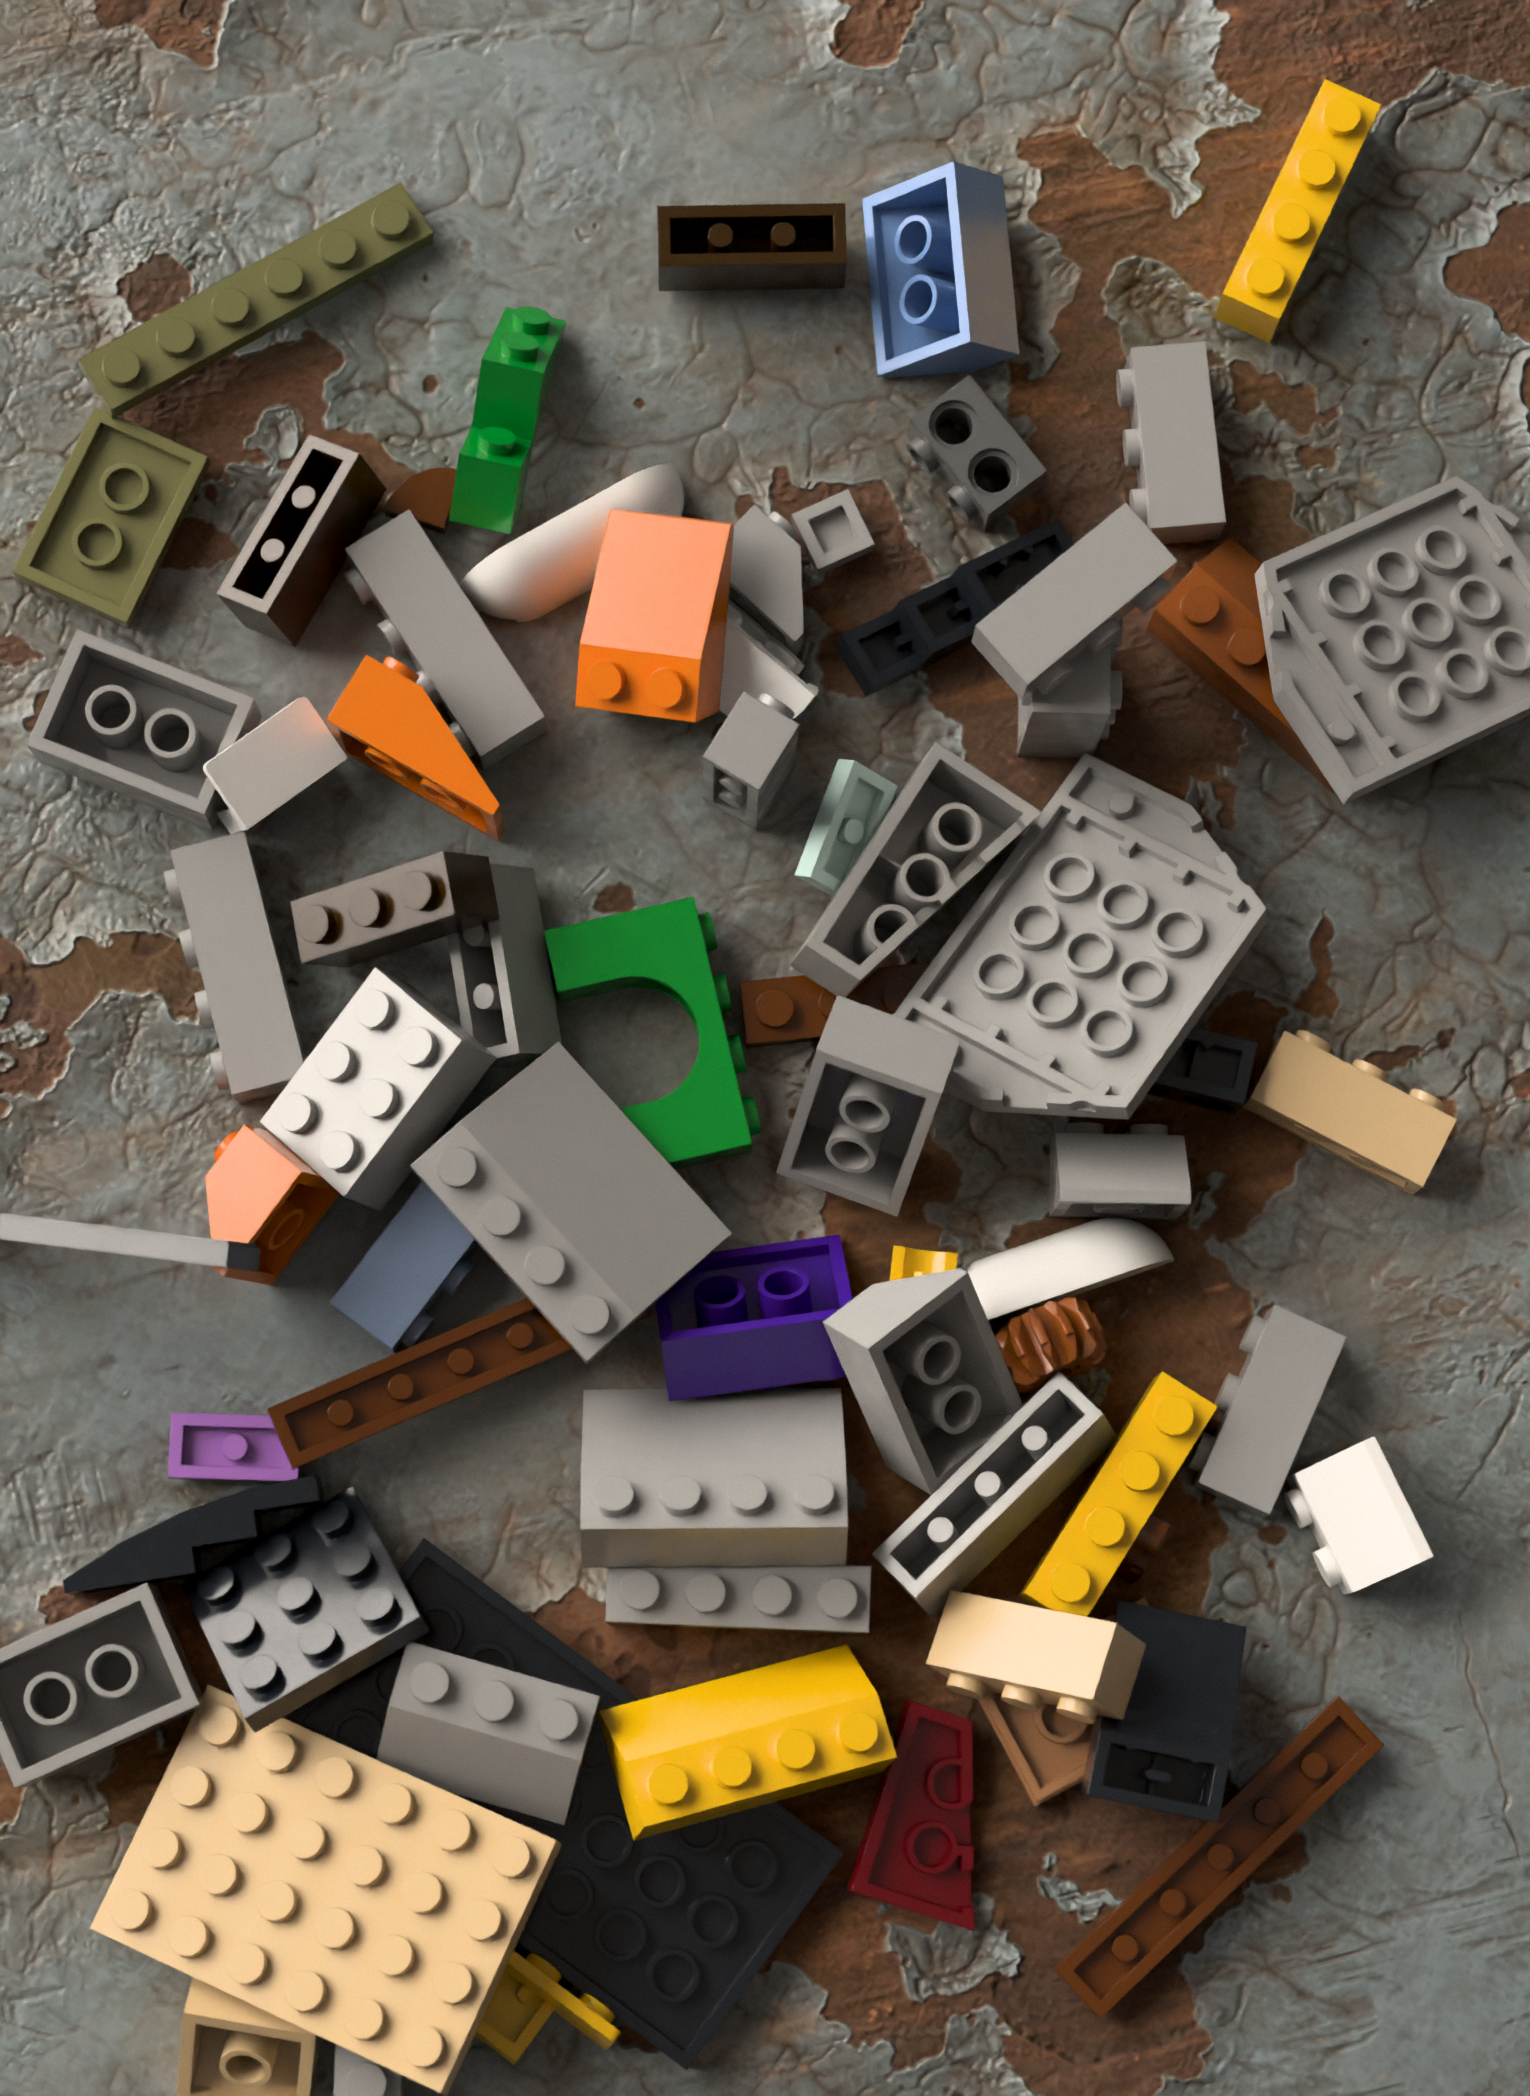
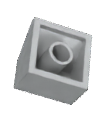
[1049,1122,1191,1220]

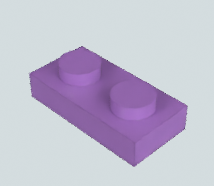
[168,1412,301,1483]

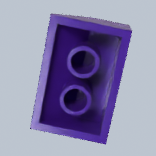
[655,1234,853,1401]

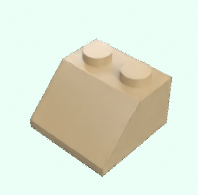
[177,1977,323,2096]

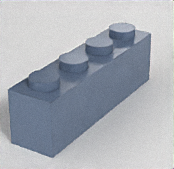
[330,1096,488,1354]

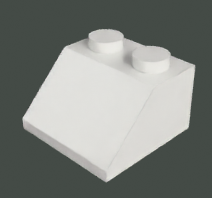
[1284,1436,1434,1595]

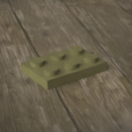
[12,406,211,629]

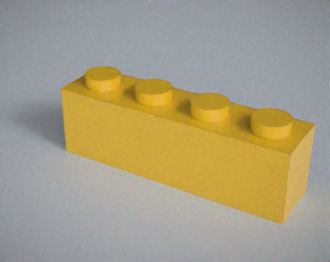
[1214,79,1381,344]
[1019,1371,1218,1617]

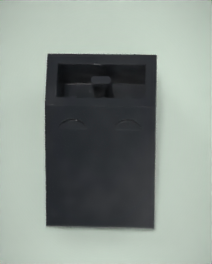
[1080,1600,1247,1823]

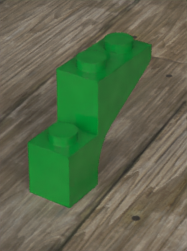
[449,307,566,534]

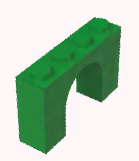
[544,897,761,1170]

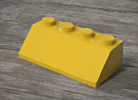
[597,1644,897,1841]

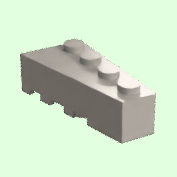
[790,742,1042,998]

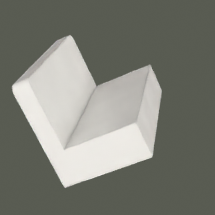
[203,697,348,834]

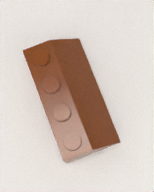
[1147,537,1335,794]

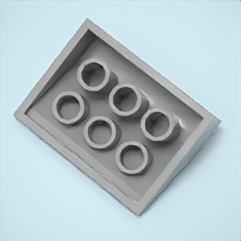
[410,1041,732,1364]
[580,1388,848,1567]

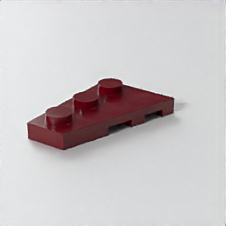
[847,1700,975,1931]

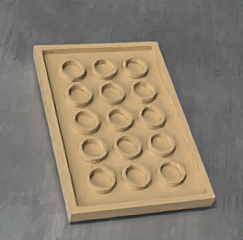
[90,1685,562,2096]

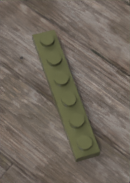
[78,183,433,419]

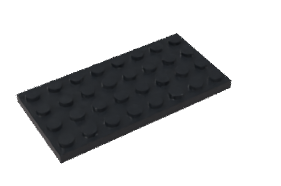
[287,1538,844,2070]

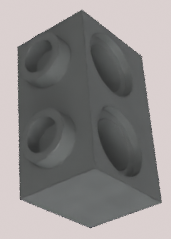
[907,375,1047,532]

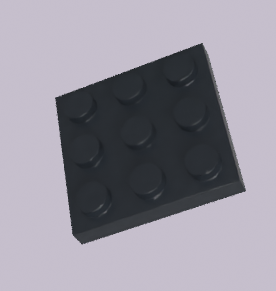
[182,1487,430,1733]

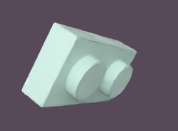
[794,759,898,897]

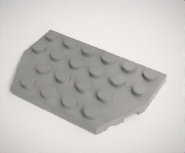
[1254,476,1530,805]
[893,752,1268,1120]

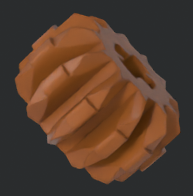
[995,1297,1107,1394]

